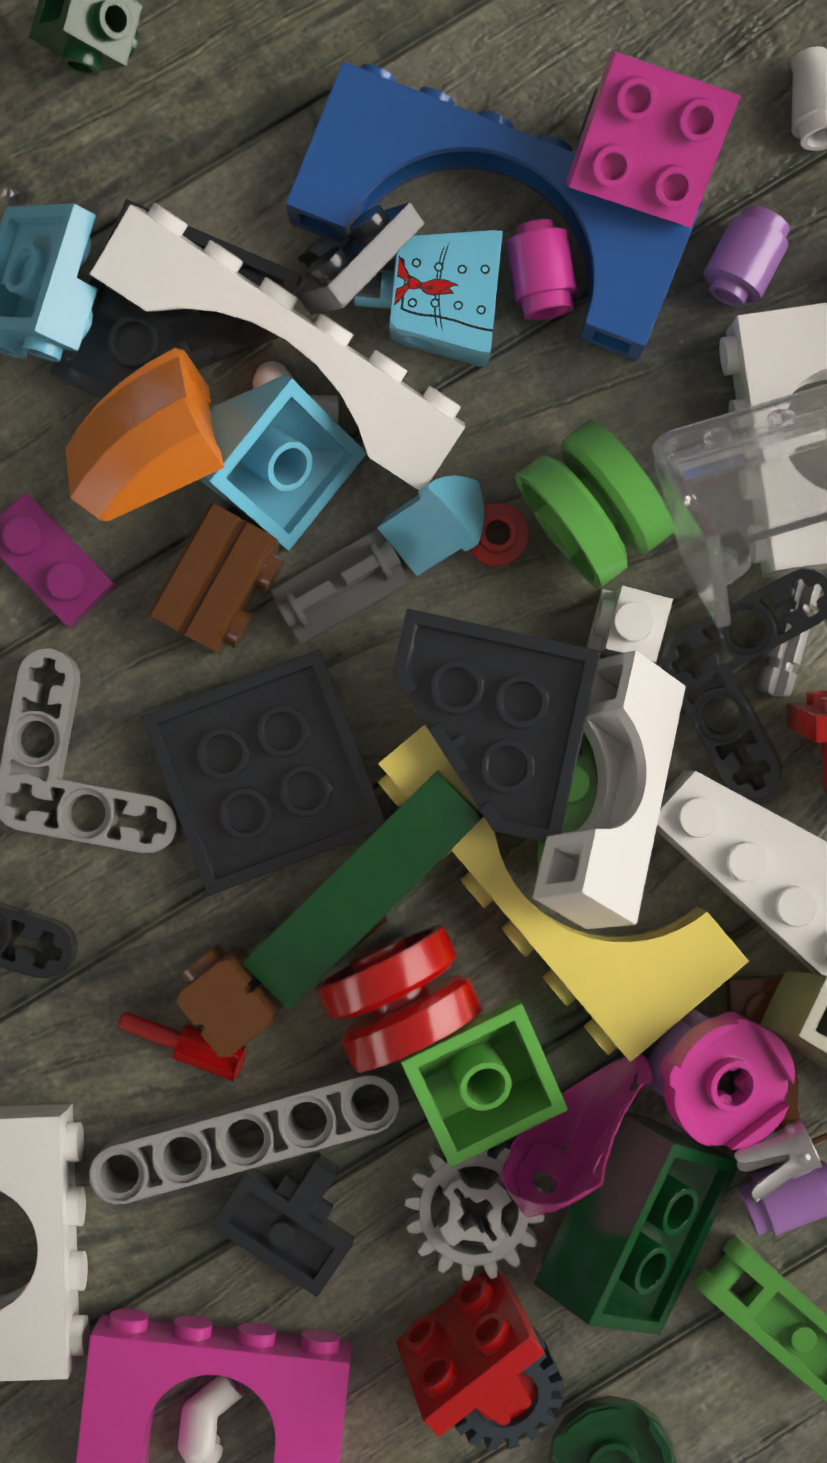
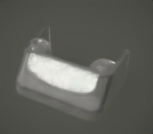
[652,384,827,628]

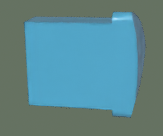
[377,475,484,576]

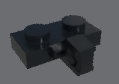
[296,202,425,315]
[211,1152,354,1297]

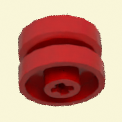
[314,925,483,1072]

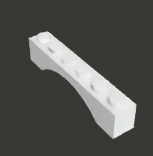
[90,203,465,490]

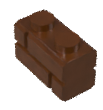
[147,502,284,655]
[176,944,281,1058]

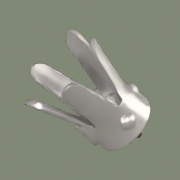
[735,1119,827,1203]

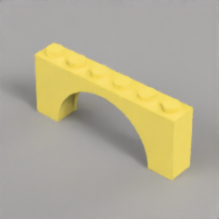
[378,725,749,1062]

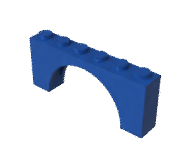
[286,61,702,361]

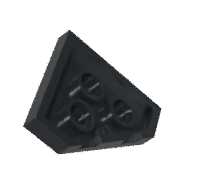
[50,199,302,399]
[392,608,601,843]

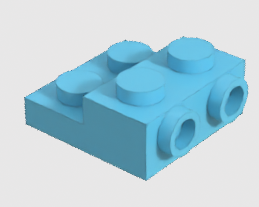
[0,204,97,362]

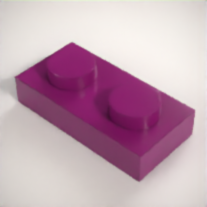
[0,492,117,629]

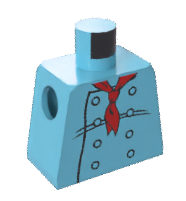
[354,230,503,367]

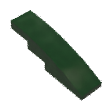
[242,770,484,1010]

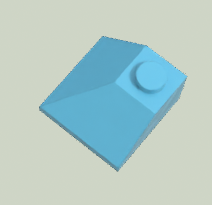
[200,375,367,551]

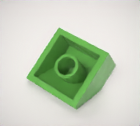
[399,998,568,1168]

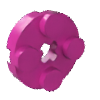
[659,1012,795,1150]

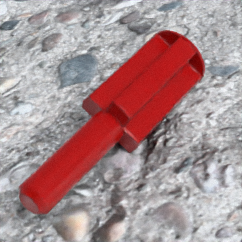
[118,1011,247,1082]

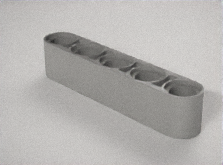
[89,1067,400,1205]

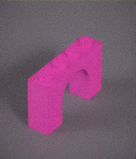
[76,1309,352,1463]

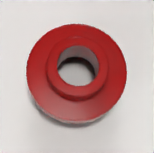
[469,503,529,567]

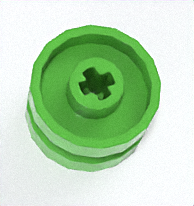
[515,419,675,589]

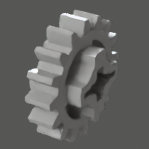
[405,1141,544,1281]

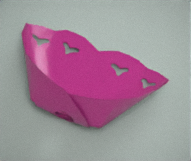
[501,1054,653,1218]

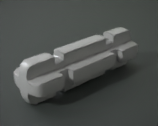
[755,579,821,699]

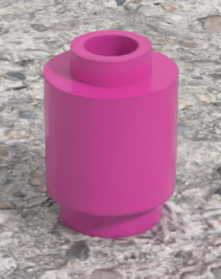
[505,219,578,320]

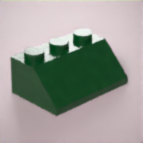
[533,1111,738,1335]

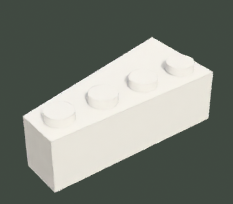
[656,771,827,976]

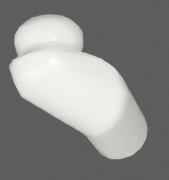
[178,1375,245,1463]

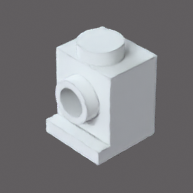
[586,585,673,663]

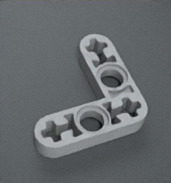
[0,648,180,853]

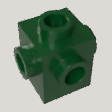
[29,0,143,76]

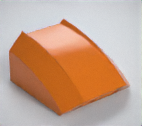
[65,348,224,521]

